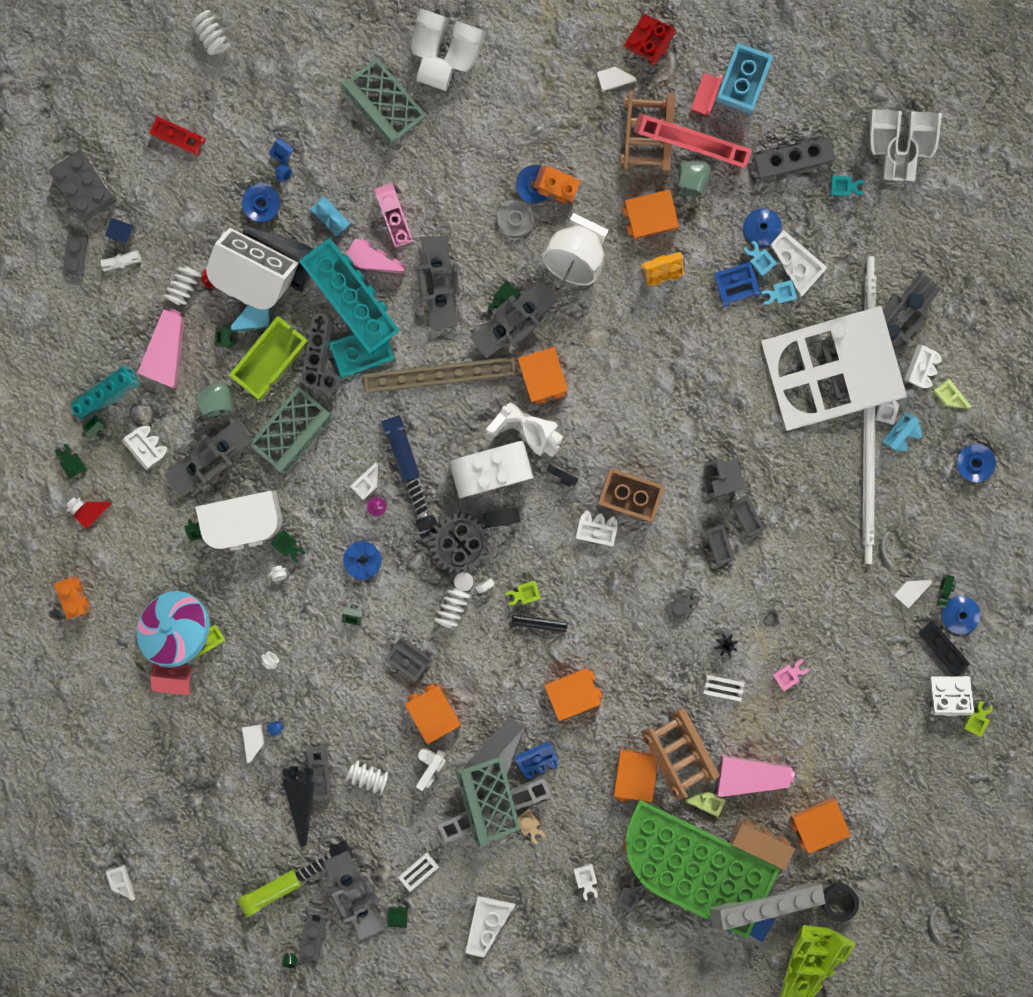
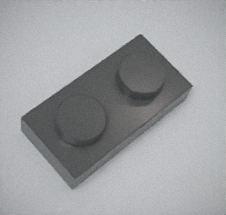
[63,236,88,276]

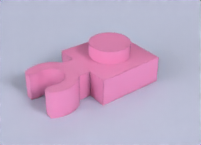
[773,659,809,691]

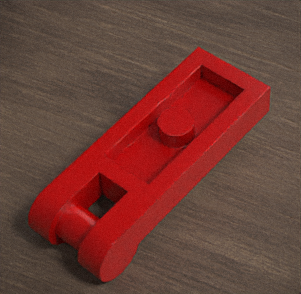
[149,116,206,156]

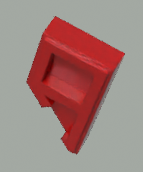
[73,502,112,529]

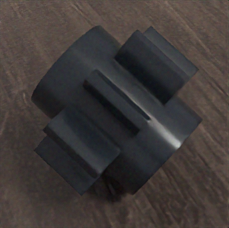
[714,633,738,657]

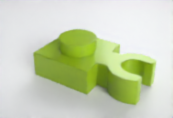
[505,580,541,605]
[963,700,993,737]

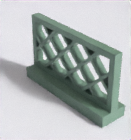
[342,58,427,147]
[249,386,334,475]
[455,756,521,847]

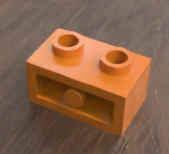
[533,165,581,204]
[54,576,90,620]

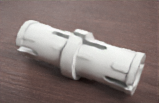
[101,250,141,272]

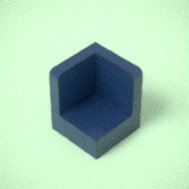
[105,218,136,243]

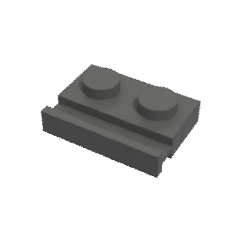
[385,636,432,682]

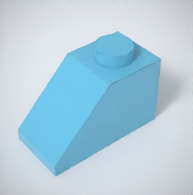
[231,305,272,331]

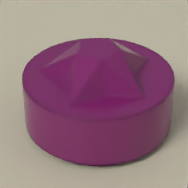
[367,497,387,516]

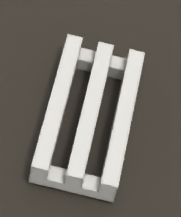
[703,675,745,702]
[398,852,439,892]

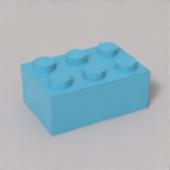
[715,43,773,115]

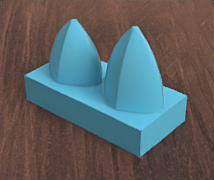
[310,196,351,237]
[882,412,922,452]

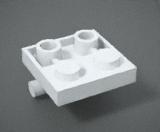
[930,677,974,716]
[416,748,445,791]

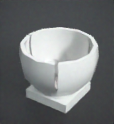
[542,213,608,285]

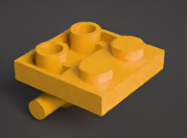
[641,252,684,286]

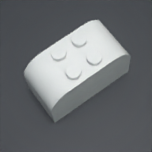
[207,228,298,309]
[449,441,534,499]
[196,491,282,551]

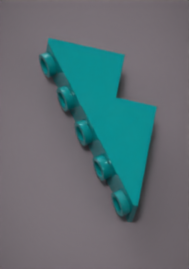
[71,365,141,420]

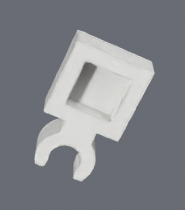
[574,864,598,900]

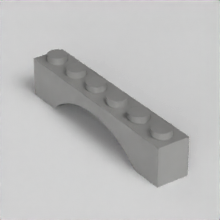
[438,775,552,843]
[709,882,825,930]

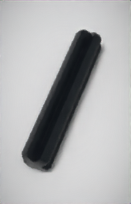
[511,615,568,632]

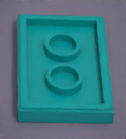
[329,333,395,379]

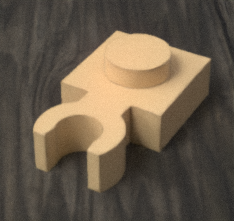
[517,808,546,844]

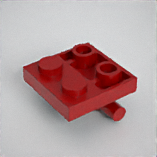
[623,14,676,66]

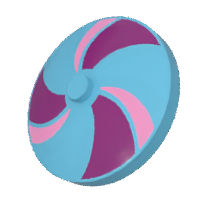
[137,591,210,667]

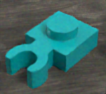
[830,175,865,197]

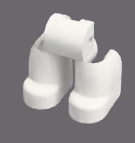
[411,8,486,91]
[869,109,942,182]

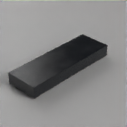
[917,620,970,676]

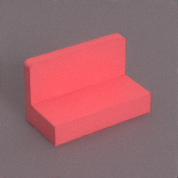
[690,73,723,117]
[150,663,193,695]

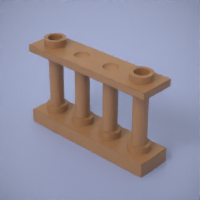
[620,91,675,174]
[641,708,720,800]

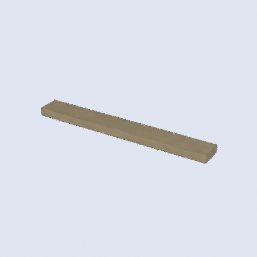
[363,356,517,393]

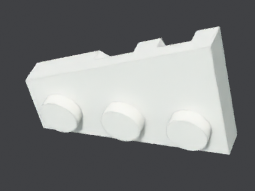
[770,230,827,297]
[465,896,515,957]

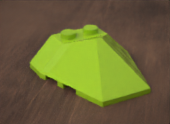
[780,925,856,997]

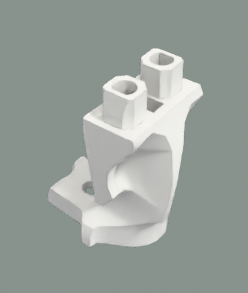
[485,403,563,457]

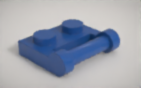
[713,262,761,307]

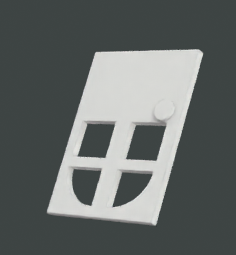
[761,306,907,431]

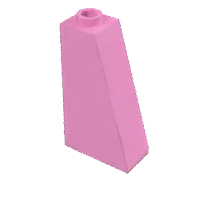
[138,308,185,389]
[716,756,795,797]

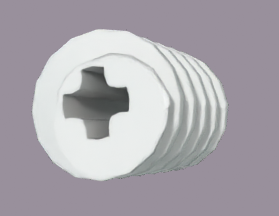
[191,10,230,55]
[163,264,202,306]
[434,587,470,630]
[345,760,388,796]

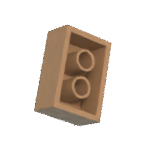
[598,468,665,523]
[728,818,795,870]

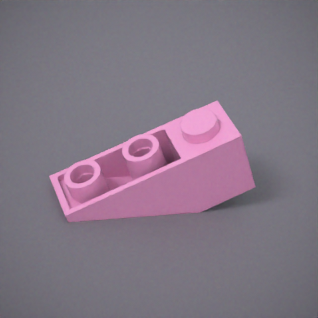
[375,183,413,247]
[345,238,405,273]

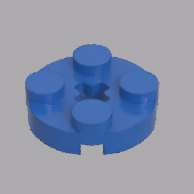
[343,541,382,580]

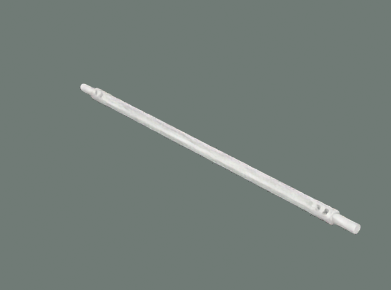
[863,256,876,564]

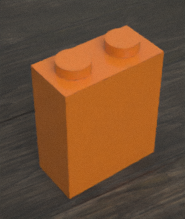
[622,189,679,240]
[518,347,568,405]
[544,667,603,721]
[405,683,462,744]
[613,749,658,803]
[790,798,851,854]

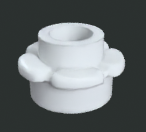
[66,498,84,515]
[269,566,287,582]
[261,651,279,669]

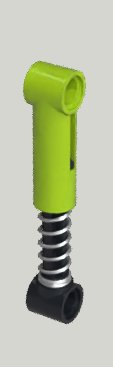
[237,840,355,917]

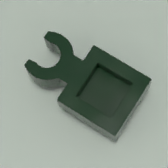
[488,281,520,311]
[55,444,87,479]
[271,529,306,563]
[936,574,956,608]

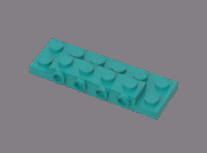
[299,237,400,354]

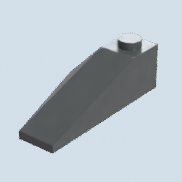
[464,716,525,801]

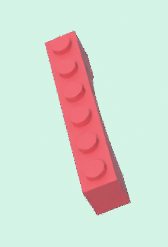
[634,113,752,168]

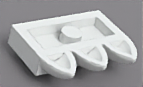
[904,344,942,388]
[122,426,167,470]
[576,511,617,546]

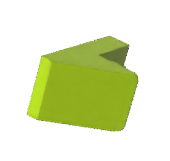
[194,624,225,659]

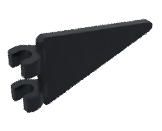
[283,766,315,847]

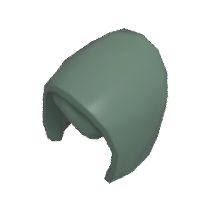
[677,161,711,197]
[197,382,233,418]

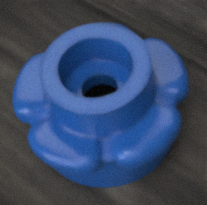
[275,163,292,182]
[266,721,284,736]

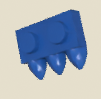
[514,741,558,780]

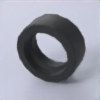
[483,507,521,528]
[822,883,859,922]

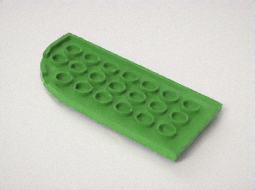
[626,799,781,939]

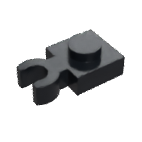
[546,464,578,487]

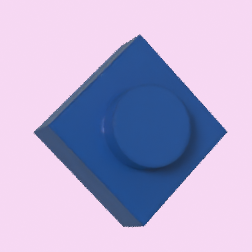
[269,138,294,165]

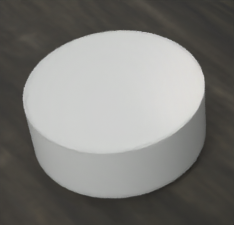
[454,572,473,591]
[475,578,495,593]

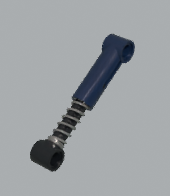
[381,415,438,539]

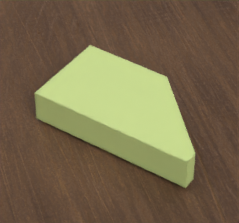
[933,379,971,409]
[685,791,726,817]

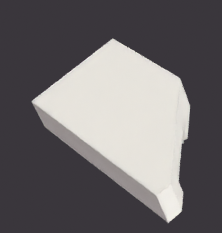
[597,67,636,92]
[875,400,899,425]
[350,462,378,500]
[894,580,932,608]
[242,724,264,763]
[106,865,136,901]

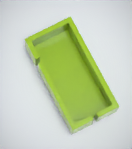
[229,316,308,401]

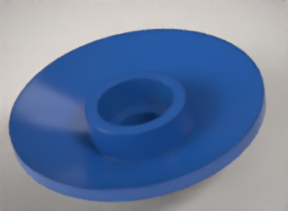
[516,165,550,204]
[242,184,280,222]
[743,208,782,247]
[957,444,996,482]
[941,596,980,634]

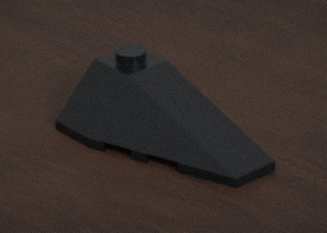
[242,226,313,292]

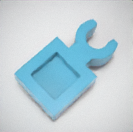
[743,241,777,276]
[761,280,797,305]

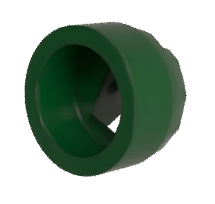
[282,953,298,968]

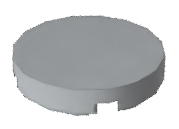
[497,199,535,238]

